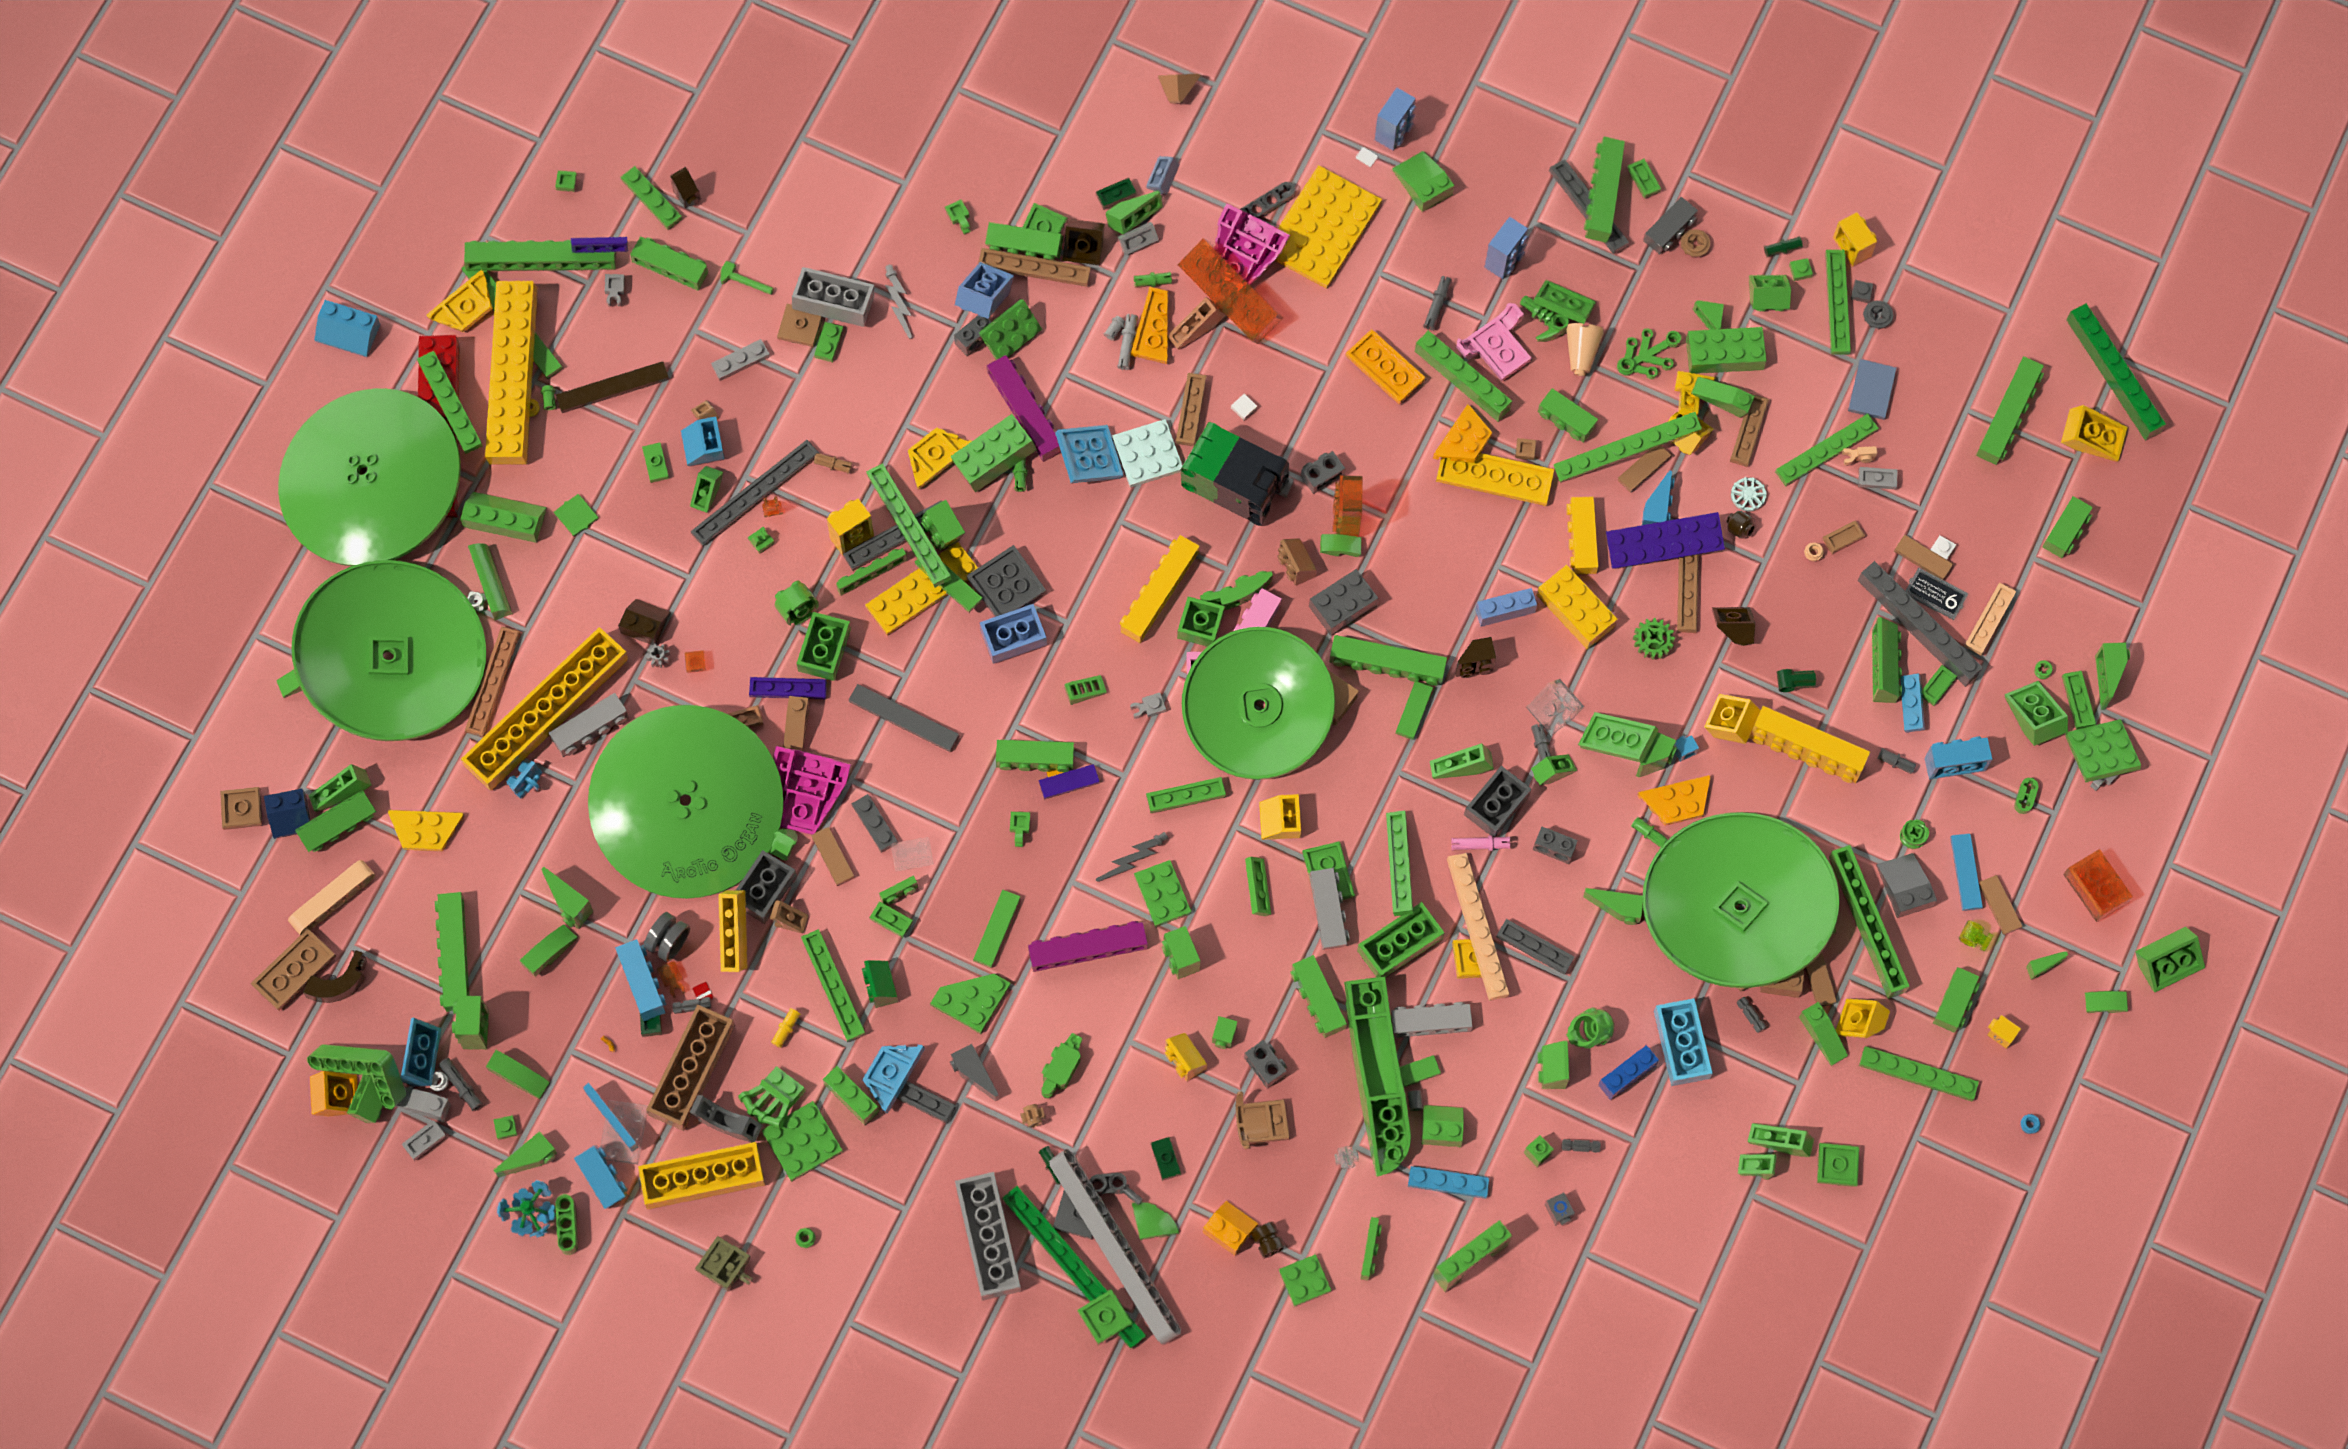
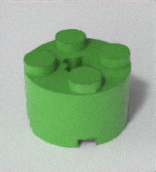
[774,580,819,626]

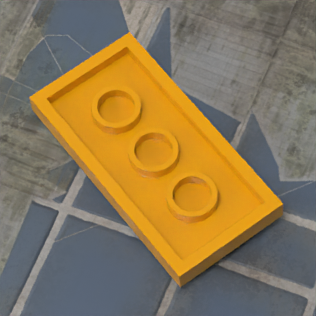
[1345,329,1425,404]

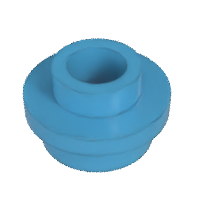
[2020,1114,2040,1134]

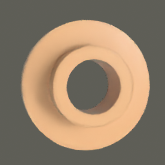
[1804,543,1824,561]

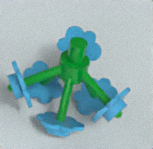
[497,1180,556,1238]

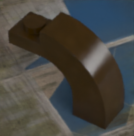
[303,950,367,1003]

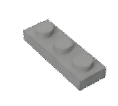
[711,339,770,381]

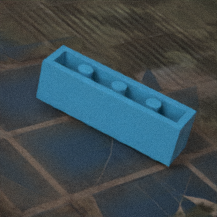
[615,939,667,1021]

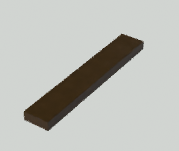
[556,361,669,413]

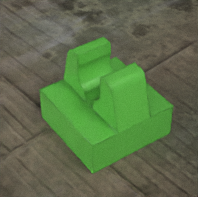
[748,527,775,554]

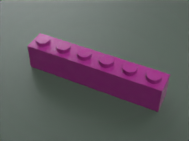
[987,355,1061,462]
[1028,921,1148,972]

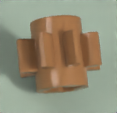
[1020,1104,1045,1128]

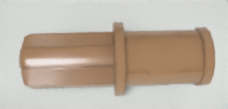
[814,453,852,474]

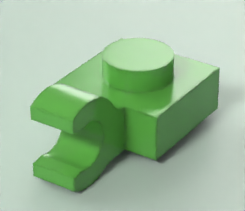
[945,200,971,234]
[1010,812,1030,847]

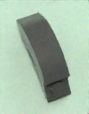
[690,1095,762,1143]

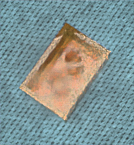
[2063,849,2133,922]

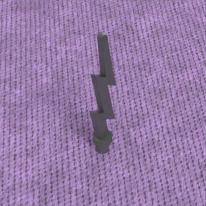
[1096,832,1168,882]

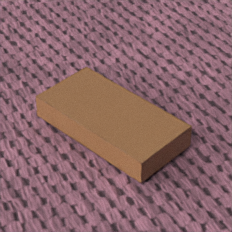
[1822,520,1865,554]

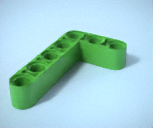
[307,1045,406,1109]

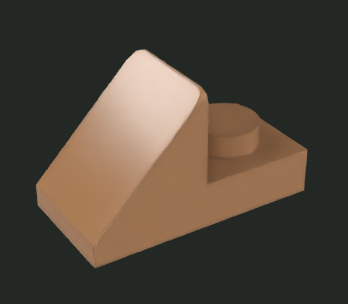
[770,901,808,933]

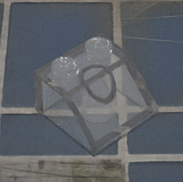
[1526,679,1584,736]

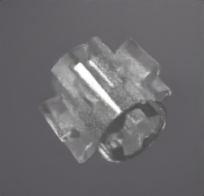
[1334,1146,1359,1169]

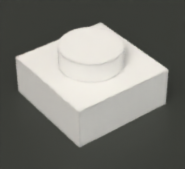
[1930,535,1956,560]

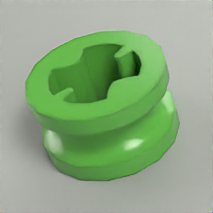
[2034,660,2052,679]

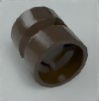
[1251,1222,1286,1258]

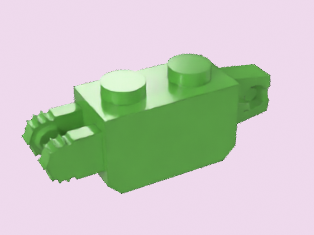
[1041,1033,1082,1099]

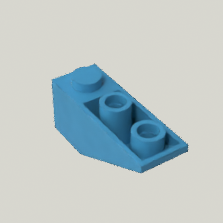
[1642,471,1675,525]

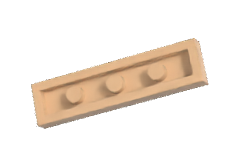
[1964,583,2016,656]

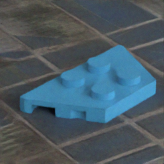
[862,1045,925,1113]

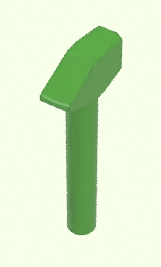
[721,261,773,295]

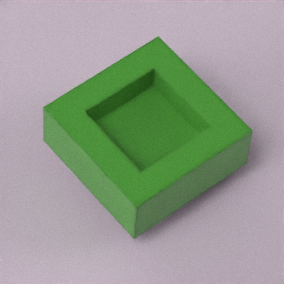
[555,170,577,192]
[1789,258,1813,281]
[493,1115,517,1140]

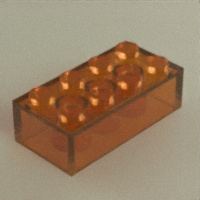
[1332,475,1363,537]

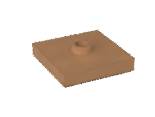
[777,304,822,347]
[220,787,262,830]

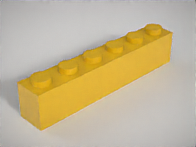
[1119,535,1200,643]

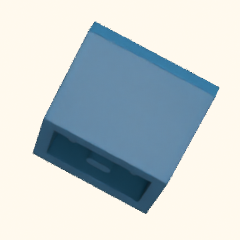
[681,417,725,466]

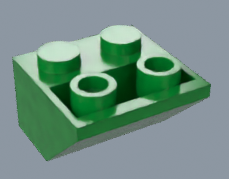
[861,960,898,1008]

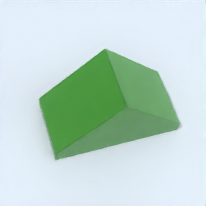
[1693,300,1724,330]

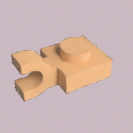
[1842,446,1877,465]

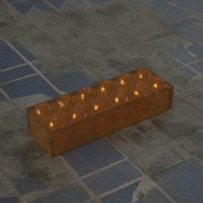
[1178,238,1284,344]

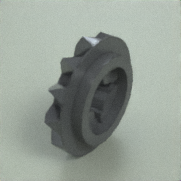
[1863,301,1893,329]

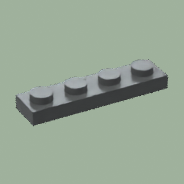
[1496,919,1574,975]

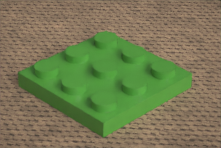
[2065,719,2141,783]
[762,1101,843,1182]

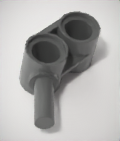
[1090,1173,1143,1205]

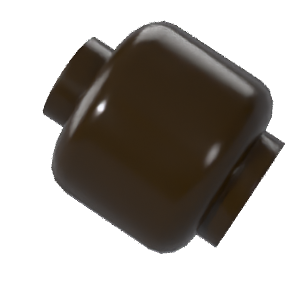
[1726,511,1756,539]

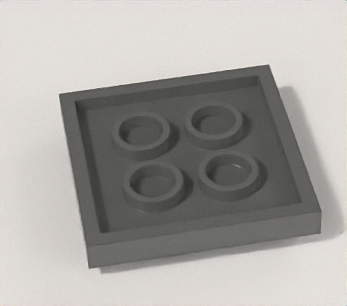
[967,545,1046,617]

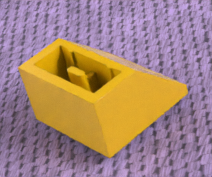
[1259,794,1301,840]
[1164,1033,1207,1081]

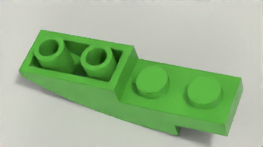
[1200,571,1273,611]

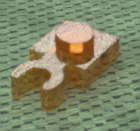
[762,496,783,517]
[656,961,685,998]

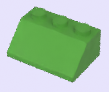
[2135,927,2205,992]

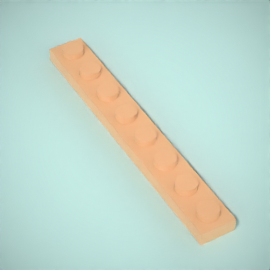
[1447,853,1509,1001]

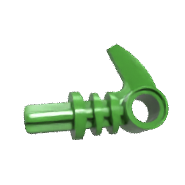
[1520,296,1569,342]

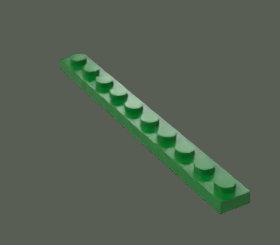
[1002,1186,1146,1350]

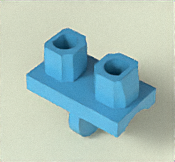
[506,761,543,799]

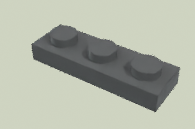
[851,794,898,853]

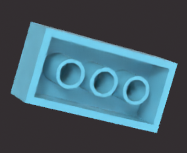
[1654,998,1712,1086]

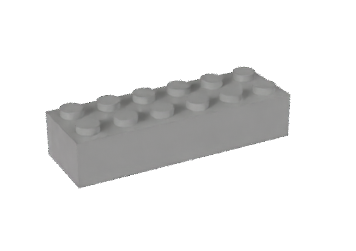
[955,1172,1021,1301]

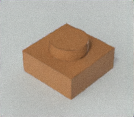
[1515,438,1536,460]

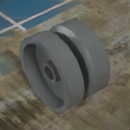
[643,912,691,962]

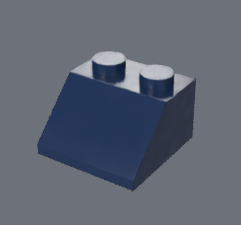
[264,788,311,839]

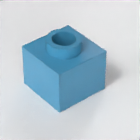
[1674,735,1699,762]

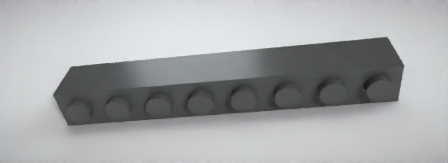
[1858,561,1983,687]

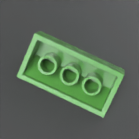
[460,492,547,543]
[1872,617,1902,703]

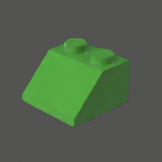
[1749,275,1791,311]
[1636,732,1677,777]
[1537,1041,1569,1089]
[1421,1105,1464,1147]

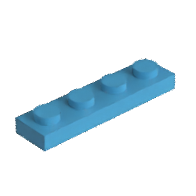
[1408,1166,1489,1199]

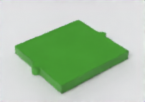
[554,494,599,537]

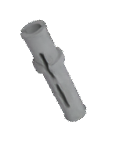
[1117,314,1138,370]

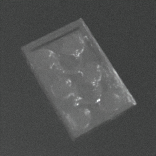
[600,1100,648,1165]

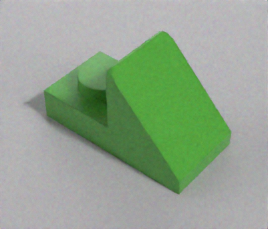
[1738,1154,1777,1180]

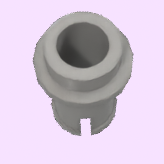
[1104,316,1125,341]

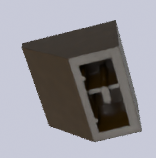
[1455,637,1496,678]

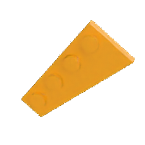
[1131,287,1168,364]

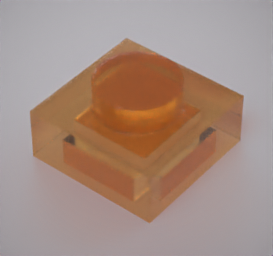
[685,650,706,673]

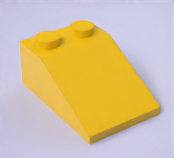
[2061,405,2127,462]

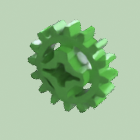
[1633,618,1675,660]

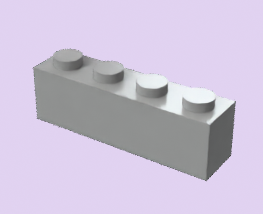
[549,693,629,757]
[1309,868,1349,950]
[1391,1002,1472,1038]

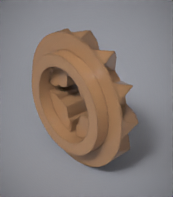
[1680,229,1710,258]

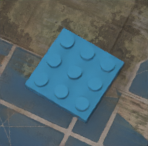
[1055,425,1123,483]

